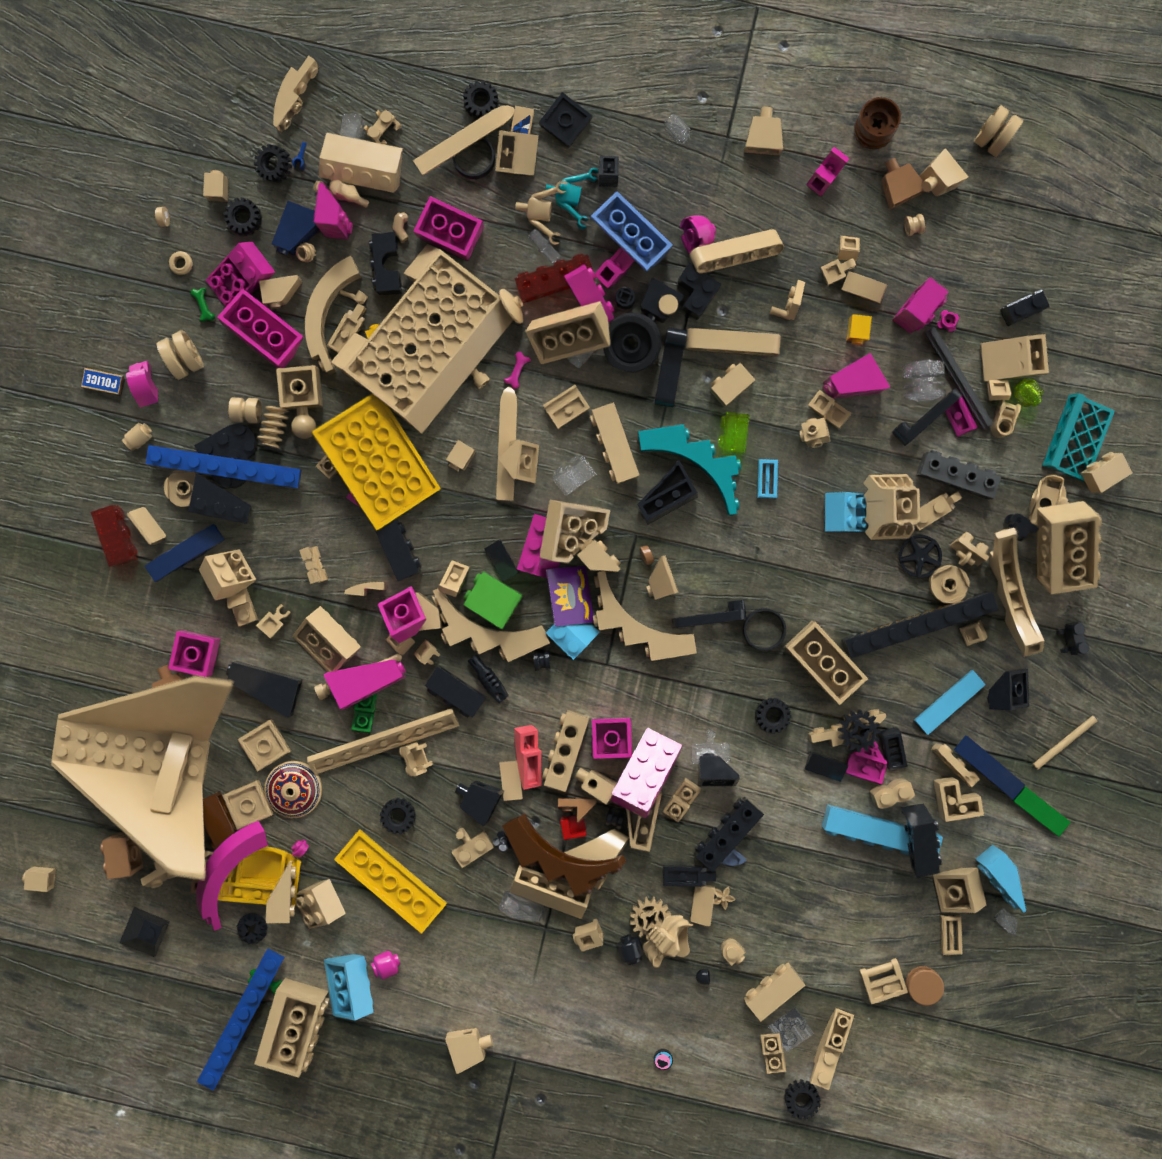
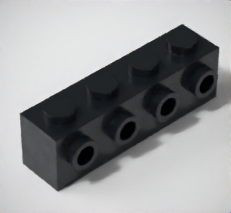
[694,796,764,872]

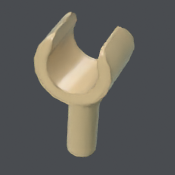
[340,290,368,304]

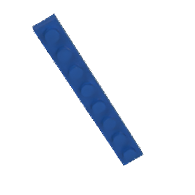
[145,445,302,489]
[197,948,285,1091]

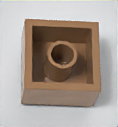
[101,832,143,879]

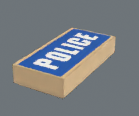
[81,368,124,395]

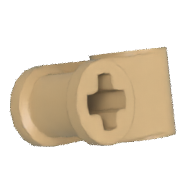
[991,400,1021,438]

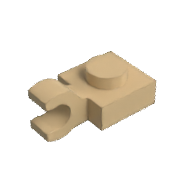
[820,258,856,286]

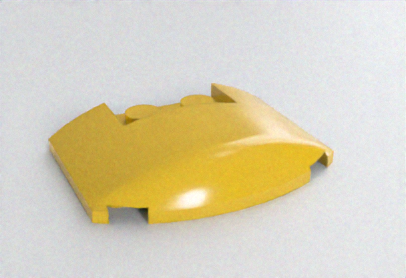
[218,846,301,905]

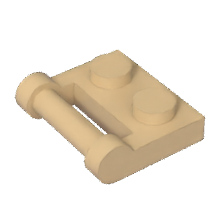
[859,958,908,1004]

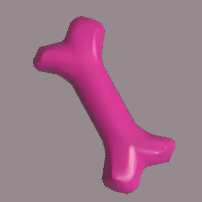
[504,352,531,389]

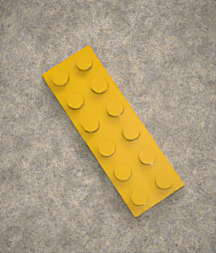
[334,829,447,934]

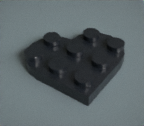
[194,424,257,488]

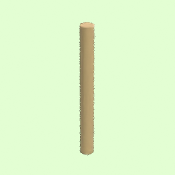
[1033,716,1098,770]

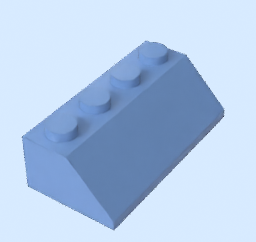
[590,191,673,272]

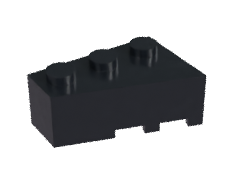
[637,460,698,525]
[188,474,251,524]
[901,803,942,877]

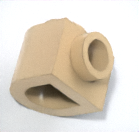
[721,939,746,966]

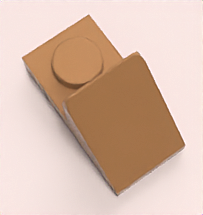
[558,799,597,824]

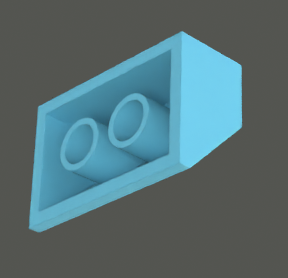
[324,954,374,1021]

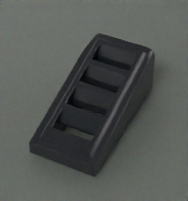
[879,727,908,771]

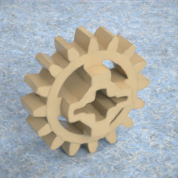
[630,896,671,940]

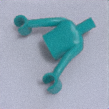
[545,168,599,230]

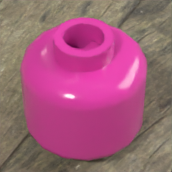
[371,951,401,980]

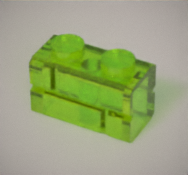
[718,412,750,454]

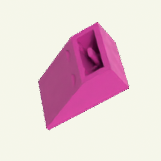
[206,242,275,307]

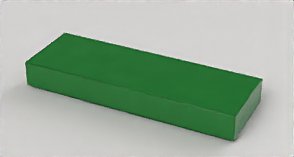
[1012,786,1071,837]

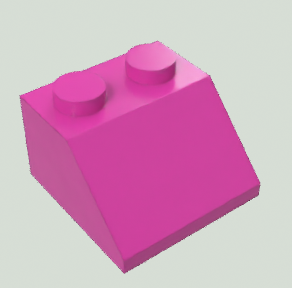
[378,586,427,643]

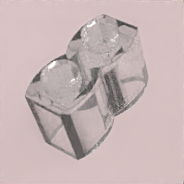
[552,455,596,497]

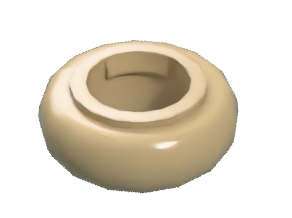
[169,251,193,275]

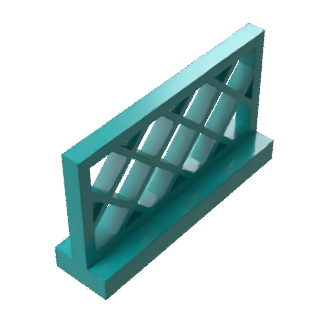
[1042,393,1115,482]

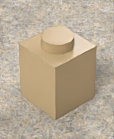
[203,170,229,202]
[446,440,476,471]
[22,866,56,892]

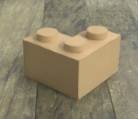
[933,777,984,822]

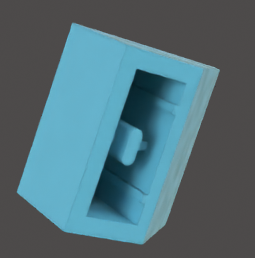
[825,492,868,532]

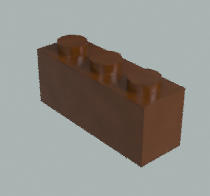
[203,791,238,851]

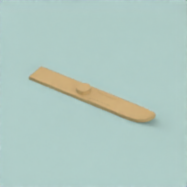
[413,105,515,176]
[496,387,517,501]

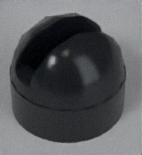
[696,969,710,985]

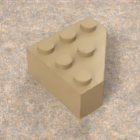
[540,500,610,563]

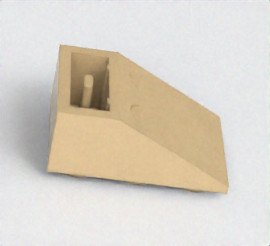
[980,334,1049,382]

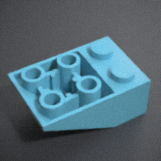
[975,845,1026,912]

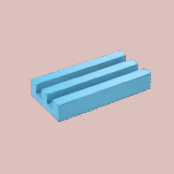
[757,459,778,498]

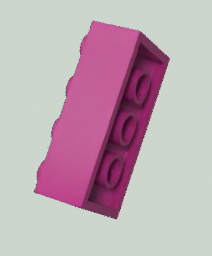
[217,288,304,369]

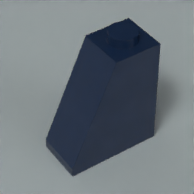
[272,201,320,256]

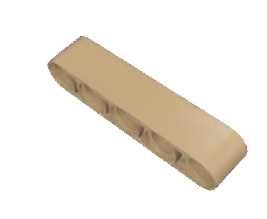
[690,229,784,273]
[685,328,780,356]

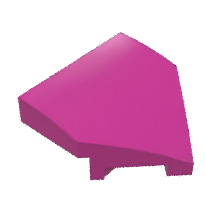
[845,741,887,785]

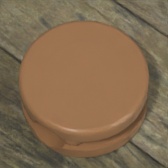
[905,966,944,1006]

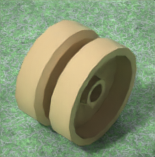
[974,105,1023,157]
[157,330,204,380]

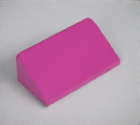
[945,395,978,437]

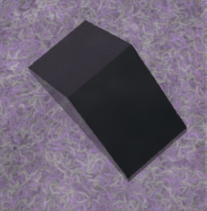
[599,156,619,187]

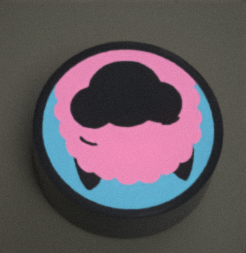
[654,1049,673,1070]

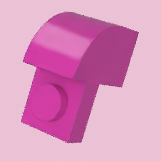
[806,147,850,196]
[595,247,635,288]
[126,361,158,408]

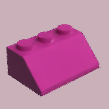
[314,183,353,240]
[517,514,560,579]

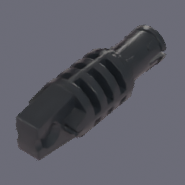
[467,654,509,703]

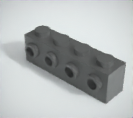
[916,450,1001,500]

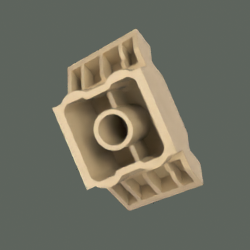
[864,474,920,540]

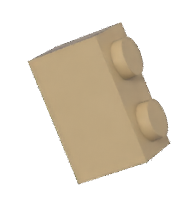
[709,363,755,408]
[1081,452,1132,493]

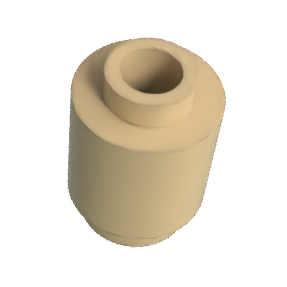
[122,423,152,451]

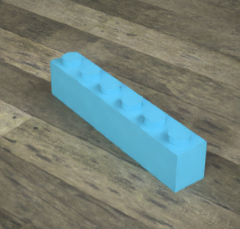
[822,804,943,855]

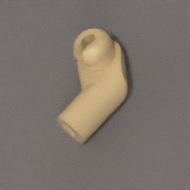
[393,212,409,243]

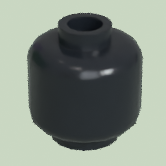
[616,934,644,965]

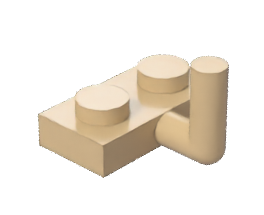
[770,280,805,320]
[452,828,494,868]

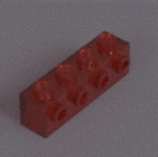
[515,253,595,304]

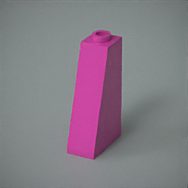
[323,659,406,710]

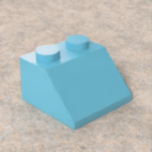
[546,623,600,660]

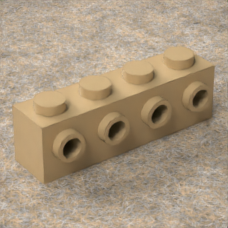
[590,402,639,484]
[510,865,591,919]

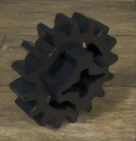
[837,709,881,752]

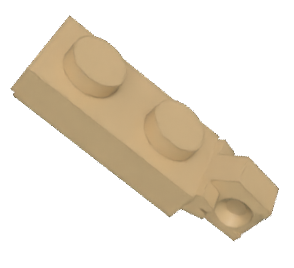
[327,303,366,353]
[914,492,962,531]
[931,744,980,787]

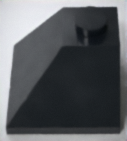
[987,668,1029,710]
[698,753,740,787]
[119,907,170,957]

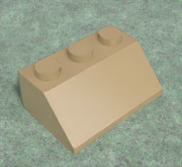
[293,606,361,672]

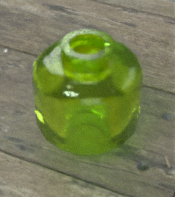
[1014,378,1044,407]

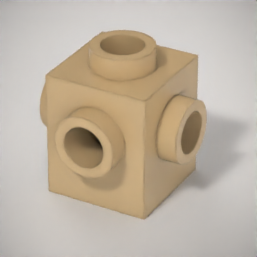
[800,418,831,448]

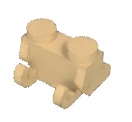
[363,110,402,145]
[399,742,433,777]

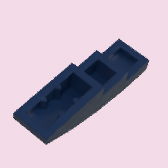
[144,524,225,582]
[954,736,1025,800]

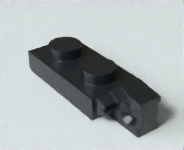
[663,865,716,887]

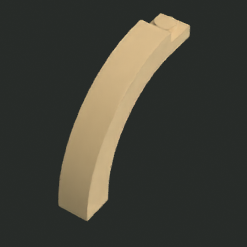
[305,256,361,375]

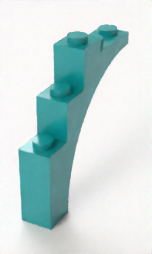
[638,424,741,516]

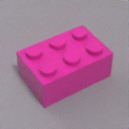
[414,196,484,261]
[893,277,949,334]

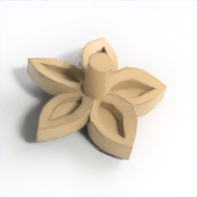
[714,886,736,910]

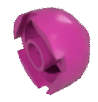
[680,215,716,253]

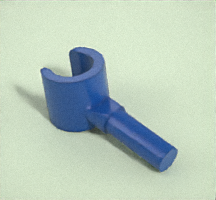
[292,141,307,171]

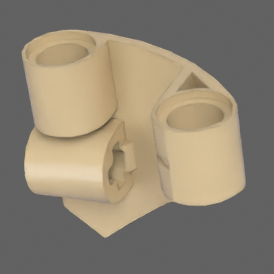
[564,829,630,890]

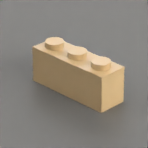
[744,962,806,1022]

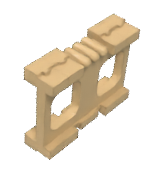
[299,546,328,584]

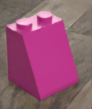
[823,353,890,399]

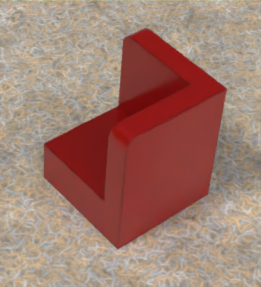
[560,815,587,840]

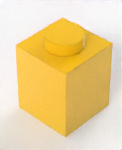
[846,314,872,345]

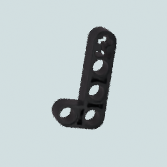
[654,327,688,408]

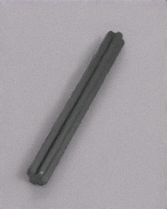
[925,327,993,429]

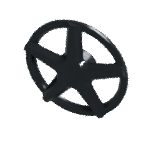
[899,535,942,578]

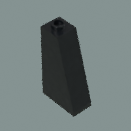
[226,661,303,718]

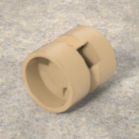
[229,397,262,423]

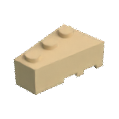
[626,791,662,852]

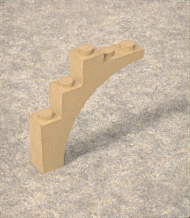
[989,528,1044,657]
[593,571,697,661]
[432,589,550,662]

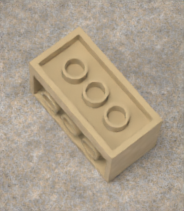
[1037,501,1102,595]
[255,978,330,1078]

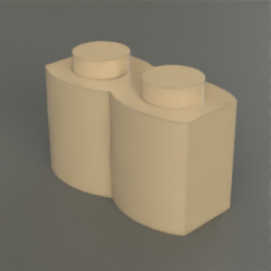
[869,778,915,809]

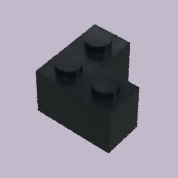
[677,263,721,320]

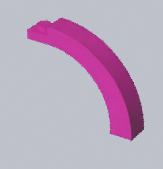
[196,821,268,931]

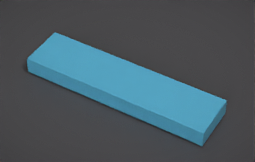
[914,670,986,735]

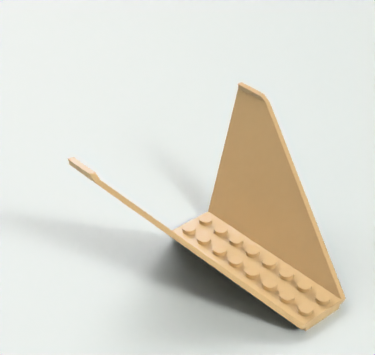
[51,676,233,879]

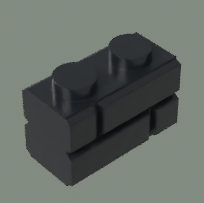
[1000,289,1050,327]

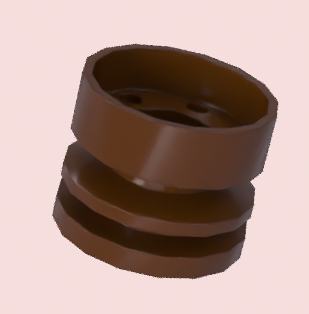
[854,97,901,150]

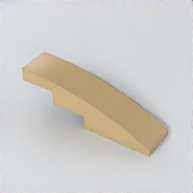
[150,732,193,814]

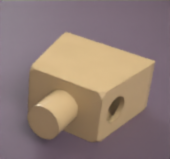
[744,107,783,155]
[920,148,968,197]
[575,768,617,805]
[445,1028,494,1074]

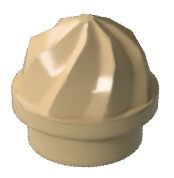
[296,243,316,262]

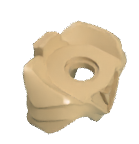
[1029,474,1069,526]
[643,915,693,968]

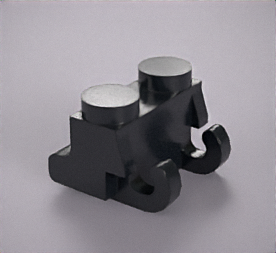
[1005,514,1039,542]
[1056,621,1089,655]

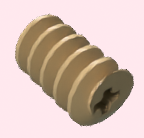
[257,406,290,449]

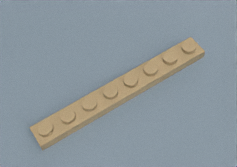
[307,708,459,775]

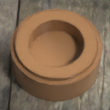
[639,545,654,565]

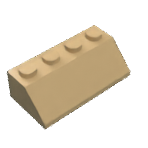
[318,133,403,193]
[525,301,610,364]

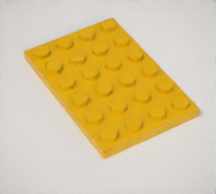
[311,394,441,531]

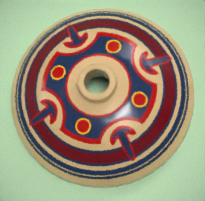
[265,761,322,818]

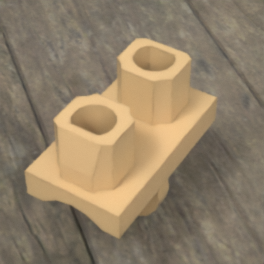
[950,532,989,566]

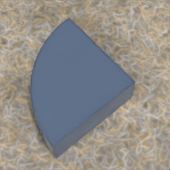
[722,848,747,866]

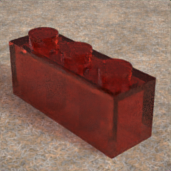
[91,505,137,567]

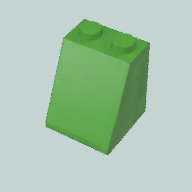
[463,572,523,629]

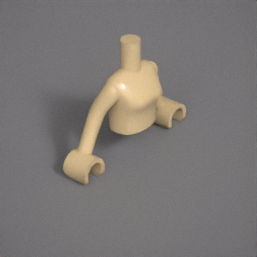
[313,180,369,208]
[515,181,568,245]

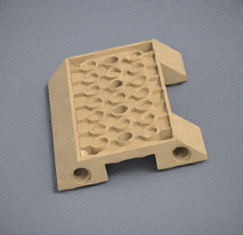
[331,244,513,434]

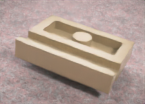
[543,385,590,429]

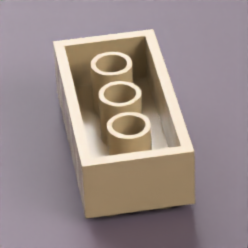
[784,621,868,705]

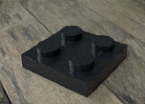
[539,92,593,148]

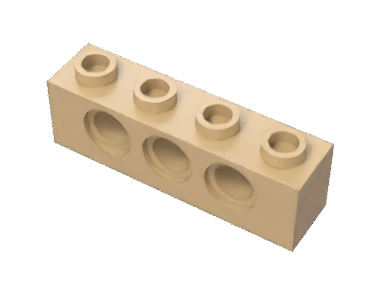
[542,710,589,792]

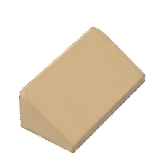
[127,507,166,545]
[690,885,715,926]

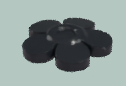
[493,831,513,852]

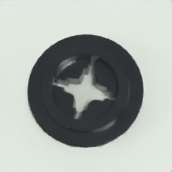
[236,913,268,944]

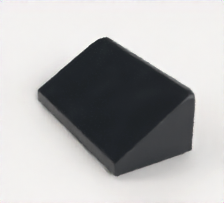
[484,539,520,582]
[804,751,849,782]

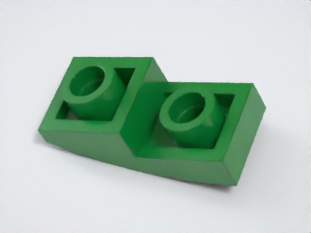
[351,694,377,734]

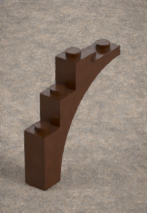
[502,814,626,896]

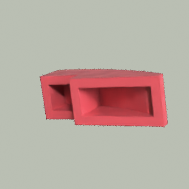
[514,725,542,790]

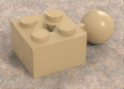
[276,365,323,439]

